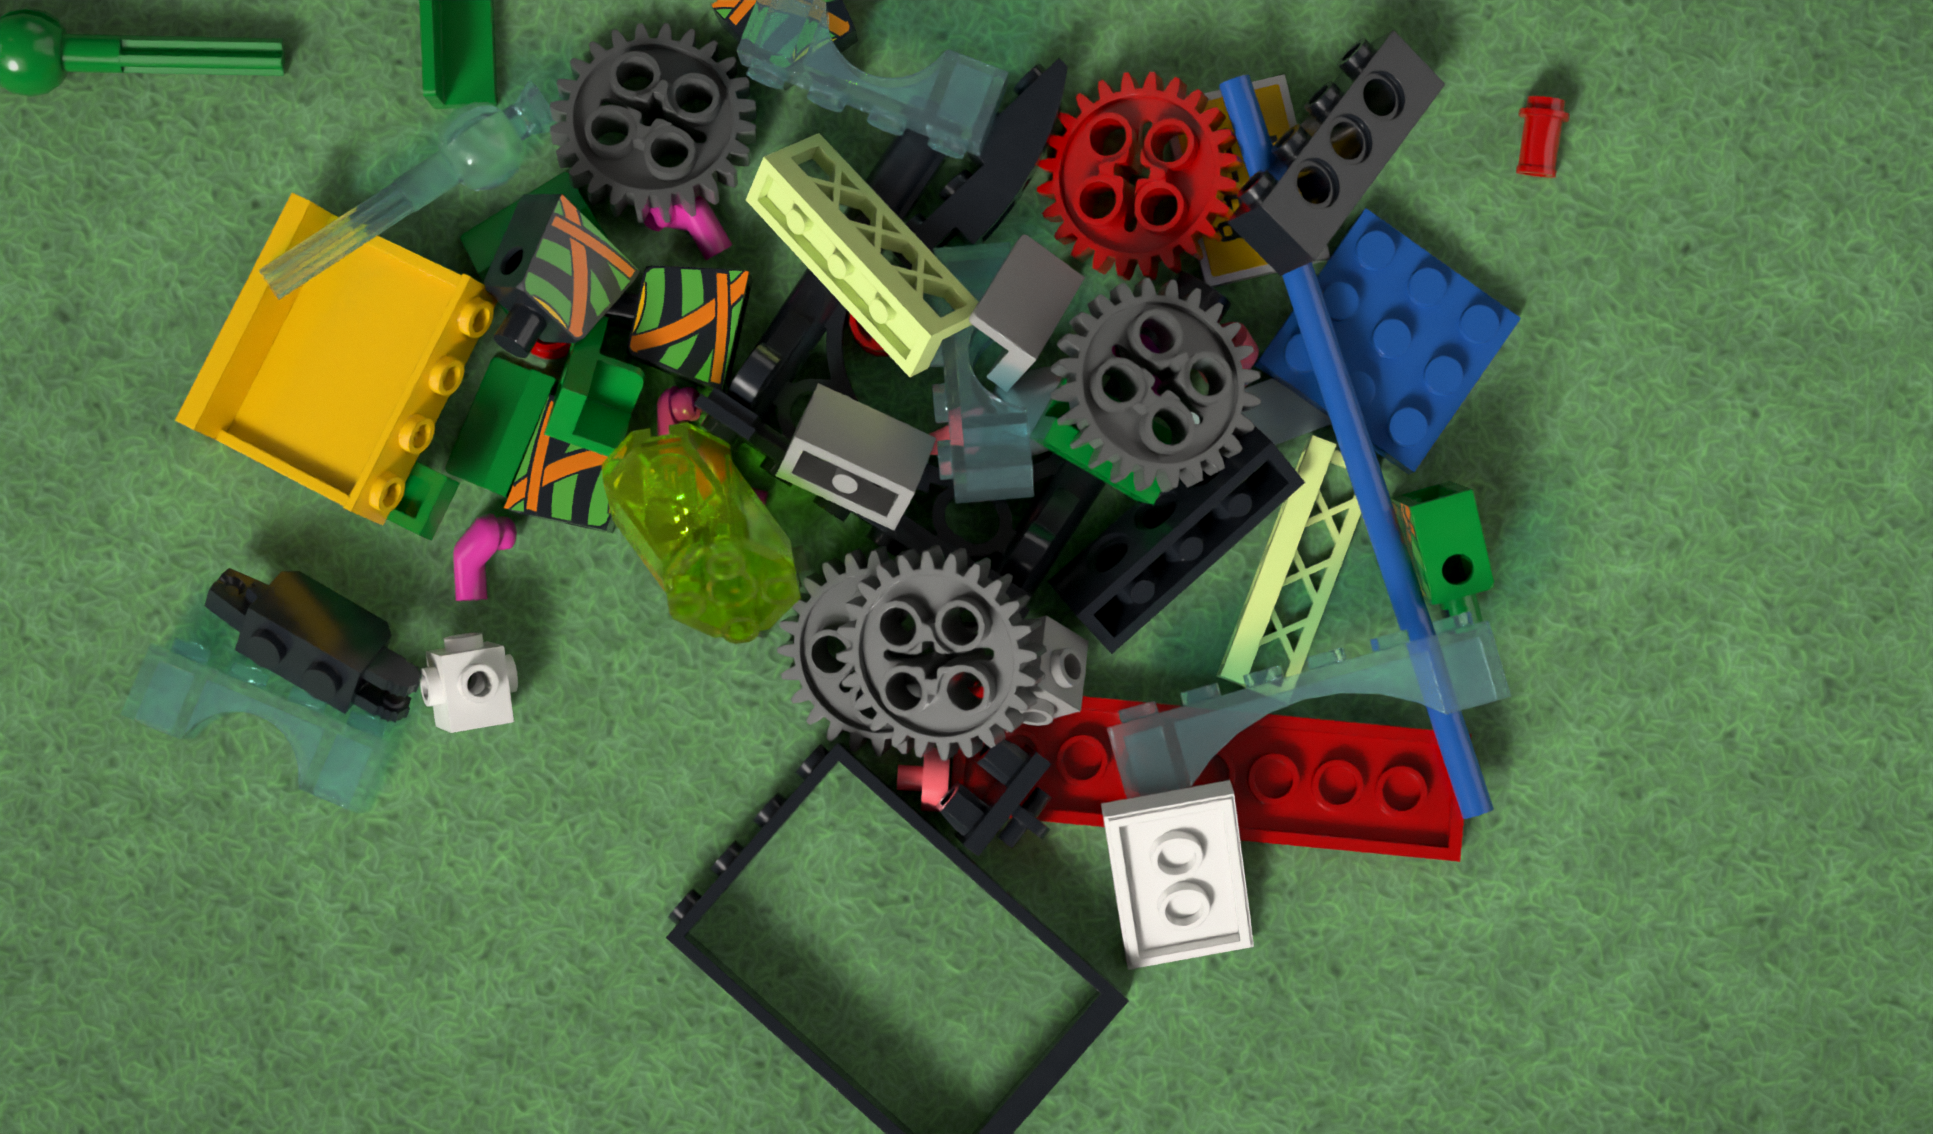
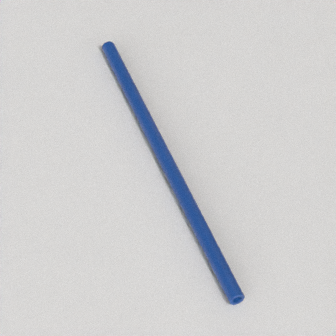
[1219,75,1494,819]

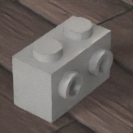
[776,383,936,530]

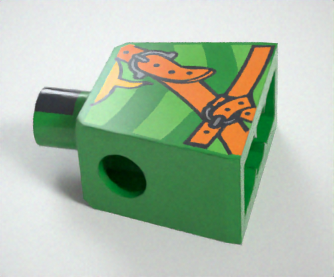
[1391,481,1494,634]

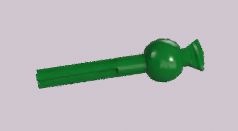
[0,7,285,97]

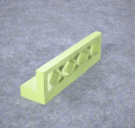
[746,133,978,377]
[1216,435,1361,704]

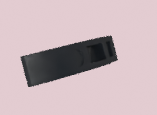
[892,58,1068,270]

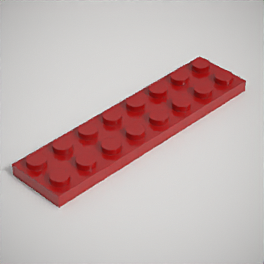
[951,686,1472,862]

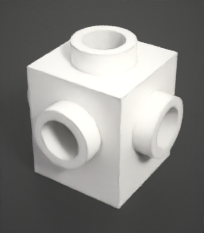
[420,633,518,733]

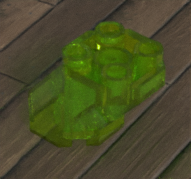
[602,422,801,644]

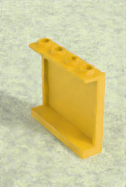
[175,193,498,526]

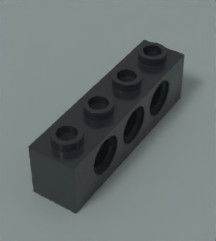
[1227,30,1445,276]
[1047,413,1305,654]

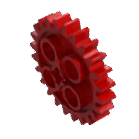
[1037,72,1244,281]

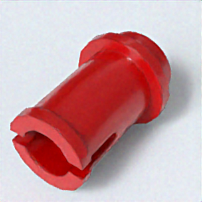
[1516,96,1570,178]

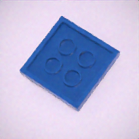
[1254,208,1521,475]

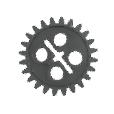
[550,23,757,223]
[1050,278,1261,492]
[836,545,1047,761]
[777,546,985,756]

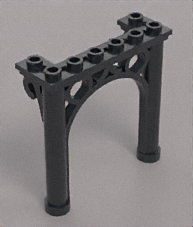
[694,97,1231,619]

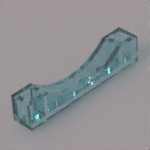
[1107,611,1511,799]

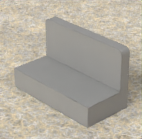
[969,235,1085,392]

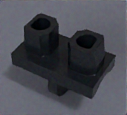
[936,739,1052,857]

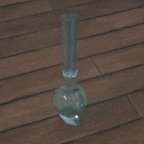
[259,80,556,300]

